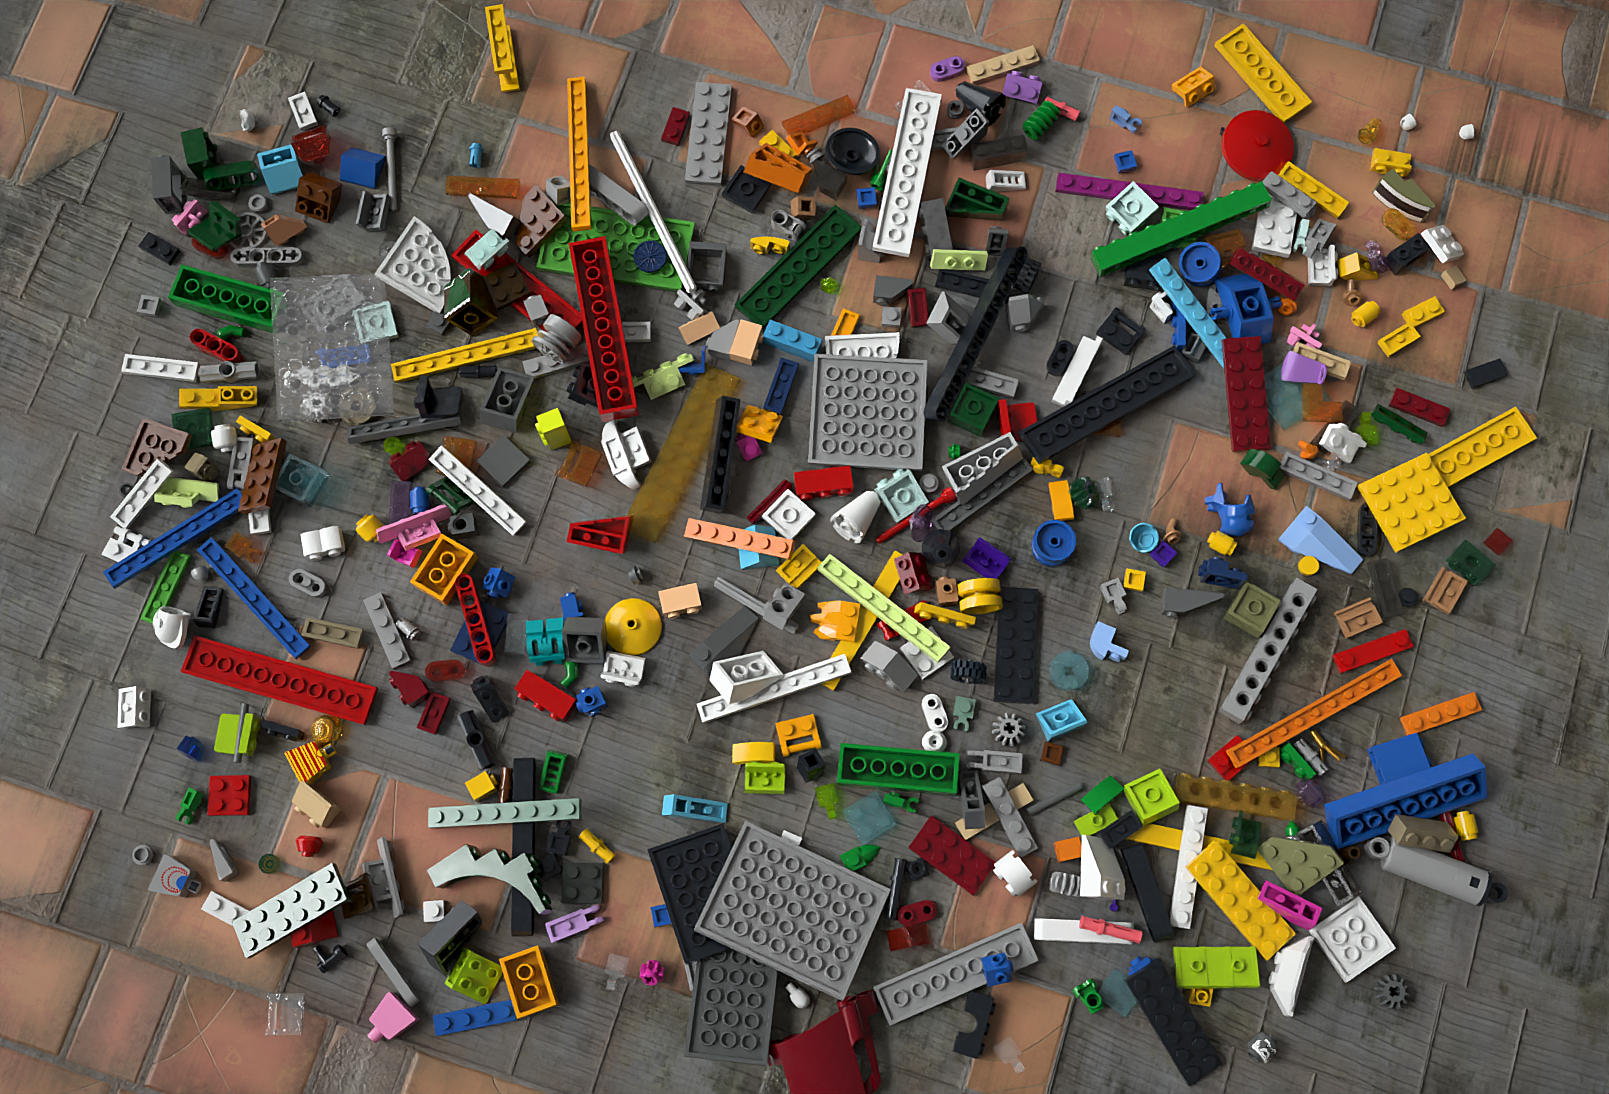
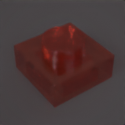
[1483,528,1512,555]

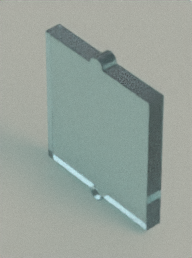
[1098,968,1136,1018]

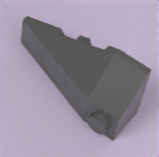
[689,605,759,679]

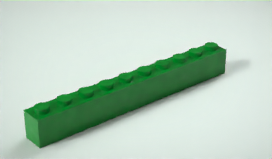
[1091,181,1272,277]

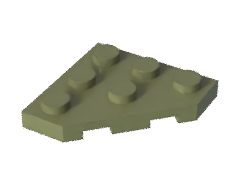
[1256,836,1344,896]

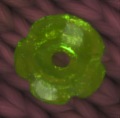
[820,277,838,294]
[383,437,402,455]

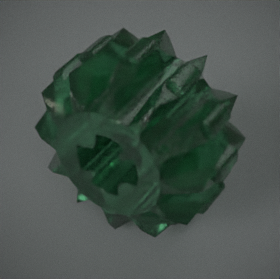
[1068,476,1100,509]

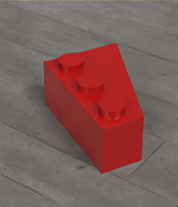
[567,515,634,554]

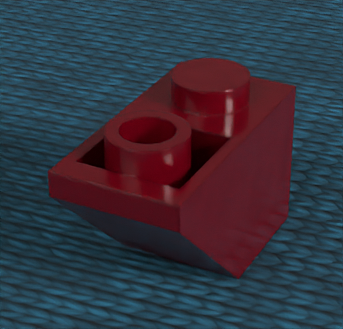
[389,671,431,708]

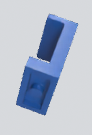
[1367,733,1431,785]

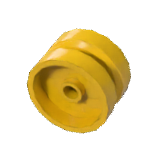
[957,578,1003,615]

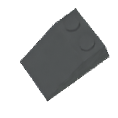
[480,367,535,433]

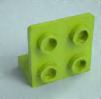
[444,947,503,1004]

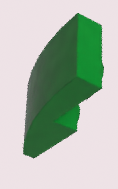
[1081,775,1124,815]

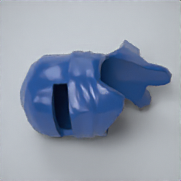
[1205,483,1255,536]

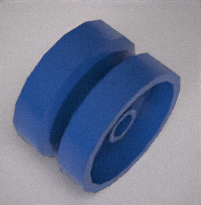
[1179,242,1223,287]
[1031,520,1076,567]

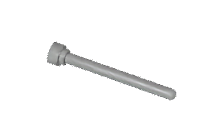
[382,127,397,212]

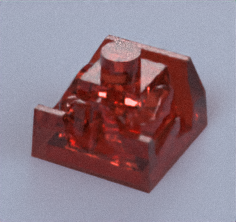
[291,125,331,164]

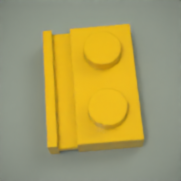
[776,544,822,589]

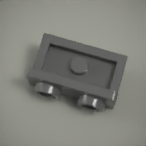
[356,191,391,232]

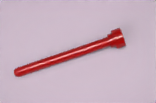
[876,487,957,544]

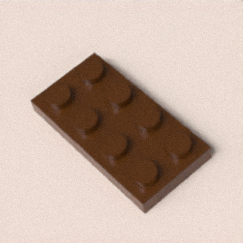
[238,438,286,515]

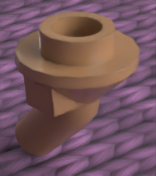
[1343,280,1363,306]
[1163,518,1182,545]

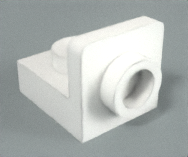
[1150,291,1173,323]

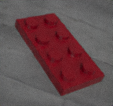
[908,815,996,896]

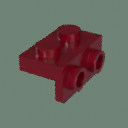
[388,440,431,482]
[894,552,933,595]

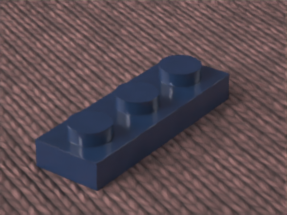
[763,358,799,415]

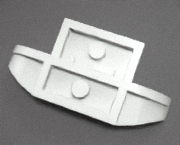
[601,420,652,490]

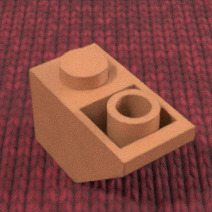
[261,214,307,246]

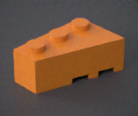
[744,143,812,193]

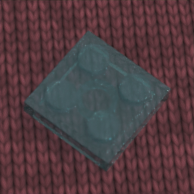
[842,791,896,846]

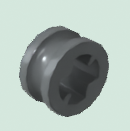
[947,100,964,119]

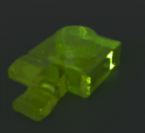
[1355,412,1378,446]
[814,783,839,820]

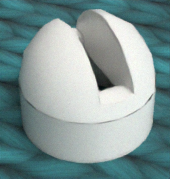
[1400,114,1417,130]
[1459,124,1474,140]

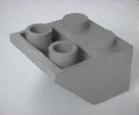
[926,292,970,344]

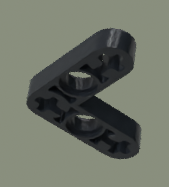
[1357,502,1378,557]

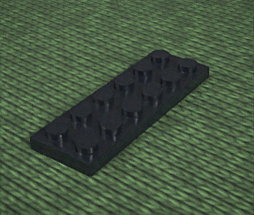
[993,586,1038,704]
[1124,958,1223,1086]

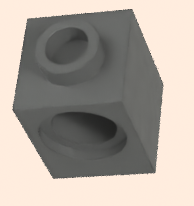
[448,513,478,539]

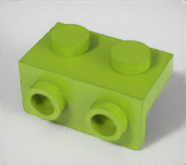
[745,761,785,794]

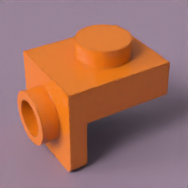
[786,131,818,156]

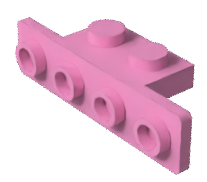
[376,504,451,551]

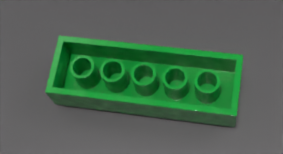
[168,264,291,335]
[837,743,960,796]

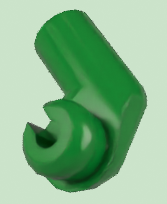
[217,325,246,341]
[560,661,579,689]

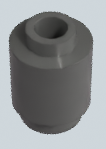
[254,261,279,289]

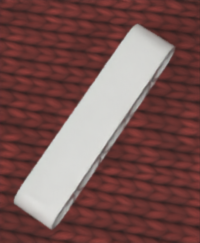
[1034,919,1134,944]

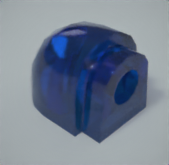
[177,736,204,763]

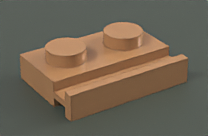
[1423,567,1468,615]
[1333,597,1383,639]

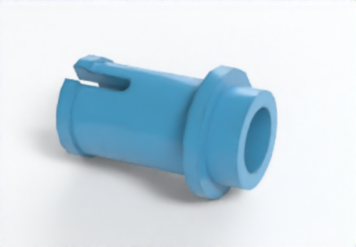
[469,143,484,168]

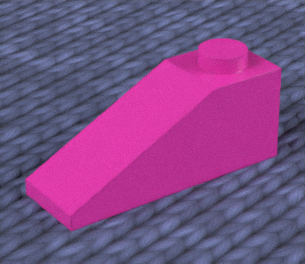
[1258,880,1322,930]

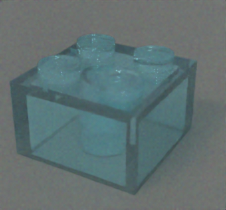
[275,453,329,508]

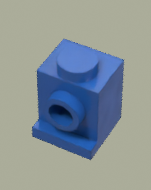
[560,592,585,620]

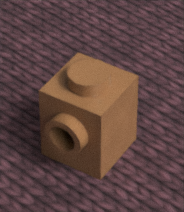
[791,196,816,220]
[935,576,959,607]

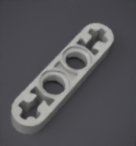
[230,247,304,267]
[367,937,420,1007]

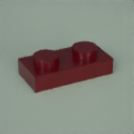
[661,107,690,146]
[417,691,451,735]

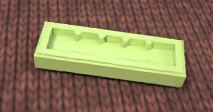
[930,249,988,271]

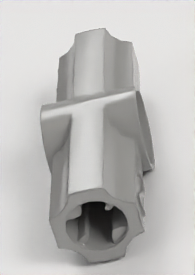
[199,361,260,383]

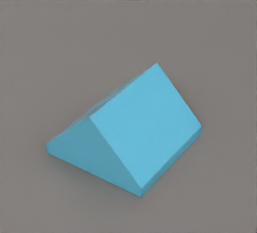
[739,525,779,570]
[1036,699,1087,742]

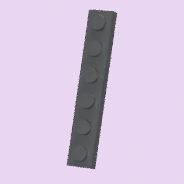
[347,410,461,444]
[931,456,1033,531]

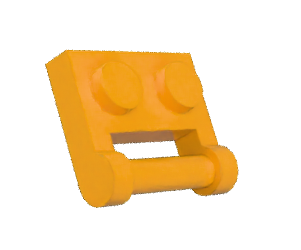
[775,714,822,757]

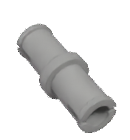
[1293,738,1329,776]

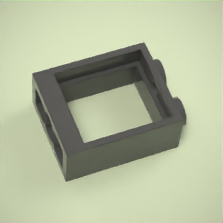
[151,155,184,214]
[687,241,727,293]

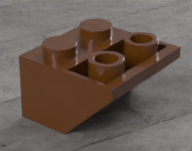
[295,172,342,224]

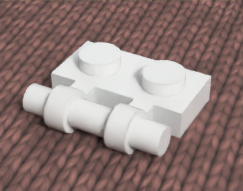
[101,526,151,562]

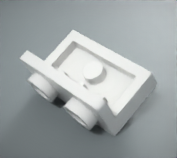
[1308,245,1338,286]
[601,651,646,687]

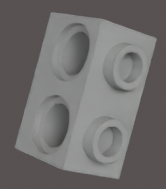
[763,582,805,630]

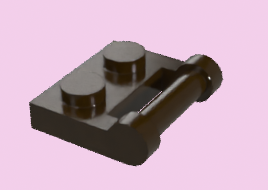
[341,873,378,919]

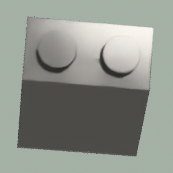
[562,617,607,663]

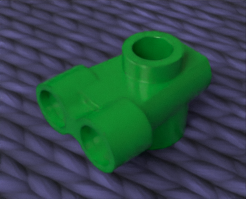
[1072,978,1105,1015]

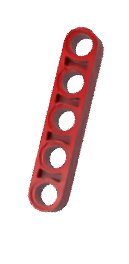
[455,573,496,667]

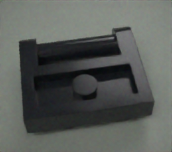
[1096,307,1146,355]

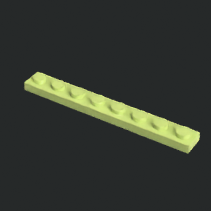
[817,554,950,663]

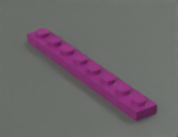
[1055,172,1204,210]

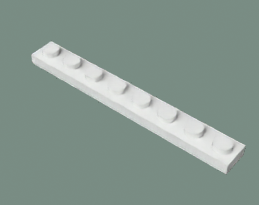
[697,654,851,724]

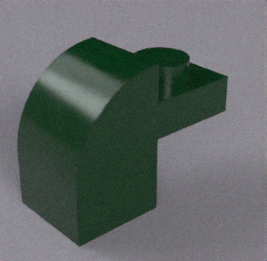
[1240,449,1286,490]

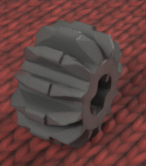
[1373,974,1410,1010]

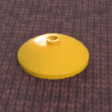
[605,598,662,656]

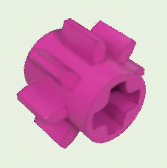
[639,960,665,986]

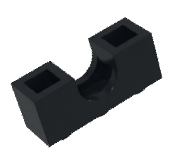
[952,991,996,1059]

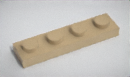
[966,45,1040,84]

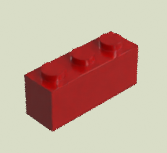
[794,465,853,501]
[514,669,577,722]

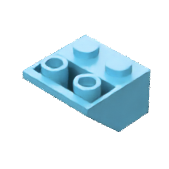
[257,144,304,195]

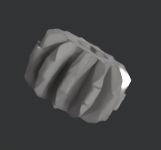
[992,713,1026,747]
[1049,872,1081,897]

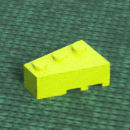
[535,408,572,451]

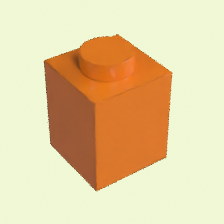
[1053,837,1082,863]

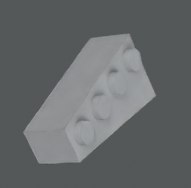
[942,432,1023,505]

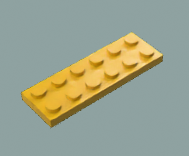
[1214,23,1312,123]
[1428,407,1537,487]
[1185,840,1296,961]

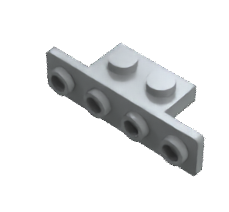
[362,836,404,918]

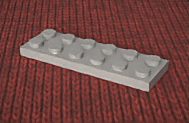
[685,82,732,186]

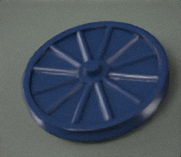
[633,240,667,273]

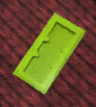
[1073,803,1118,837]

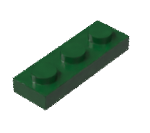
[1371,404,1428,445]

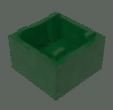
[180,127,220,181]
[947,382,999,437]

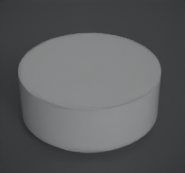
[248,194,268,214]

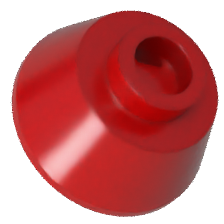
[296,835,324,857]

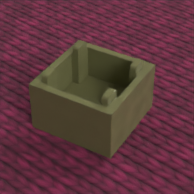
[1223,581,1281,638]

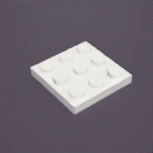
[1308,896,1396,982]

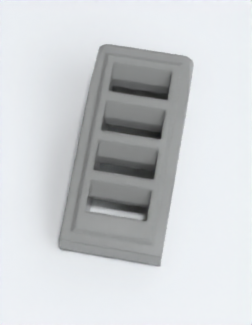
[210,839,239,882]

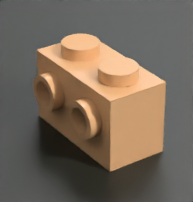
[729,320,764,366]
[658,583,702,619]

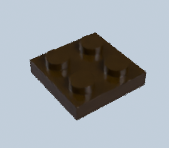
[483,261,531,311]

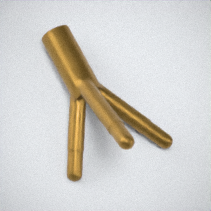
[1309,729,1346,763]

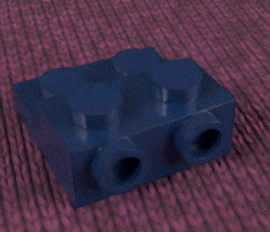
[1198,557,1247,590]

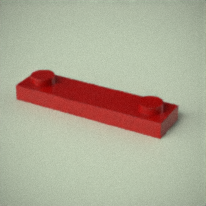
[1332,629,1414,674]

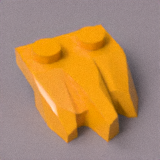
[809,601,860,643]

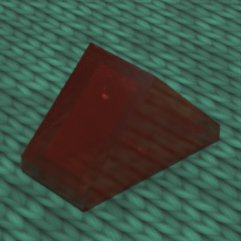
[886,923,930,951]

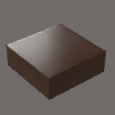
[1040,741,1064,766]

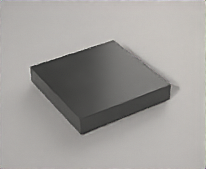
[477,435,531,488]

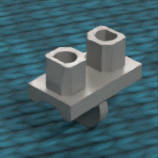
[674,289,709,320]

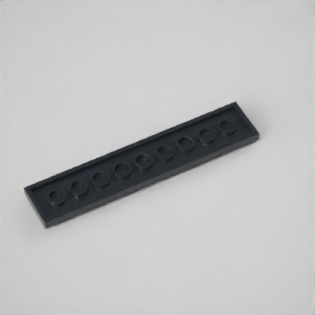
[1018,345,1196,464]

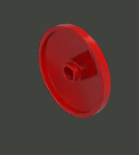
[1221,110,1294,181]

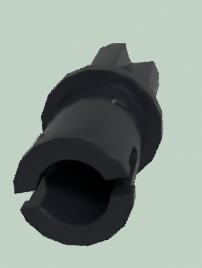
[459,364,497,379]

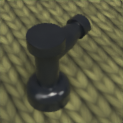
[313,944,348,974]

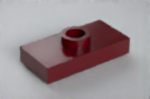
[907,288,929,327]

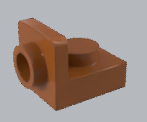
[732,106,764,137]

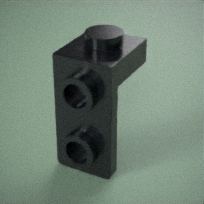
[470,675,509,722]

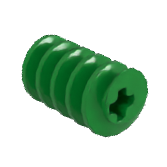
[1022,101,1060,141]

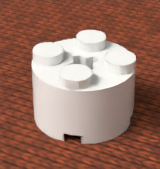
[993,850,1037,897]

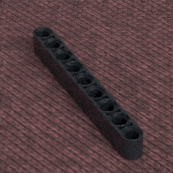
[511,757,536,937]

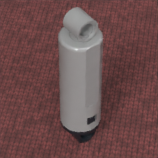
[1364,837,1508,907]

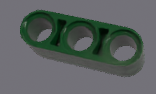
[203,161,260,191]

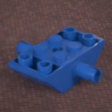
[1210,273,1281,345]

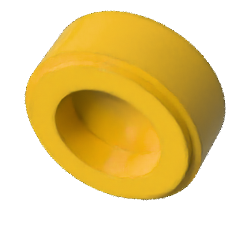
[1298,556,1319,576]

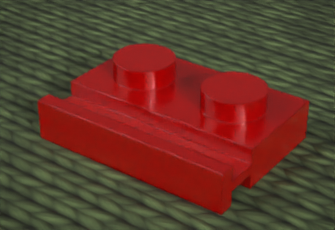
[1207,735,1255,782]

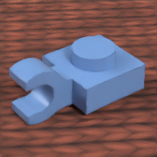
[1109,105,1142,134]

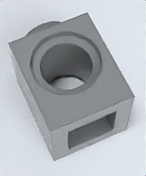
[546,175,571,206]
[523,295,549,327]

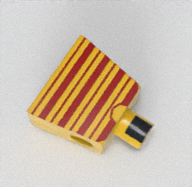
[284,741,337,784]

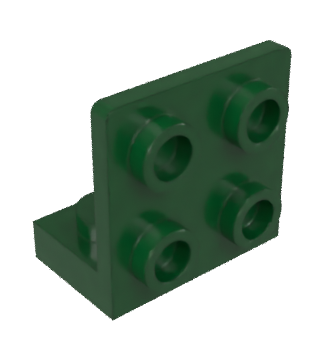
[188,200,241,251]

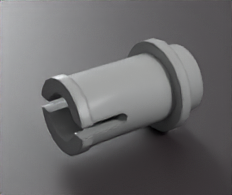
[396,617,421,641]

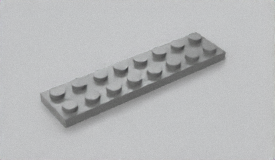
[873,922,1039,1026]

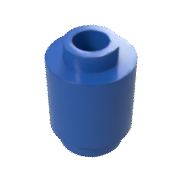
[410,487,430,515]

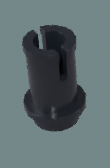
[316,95,340,117]

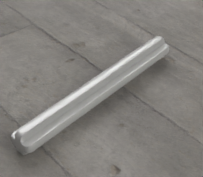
[714,577,799,634]

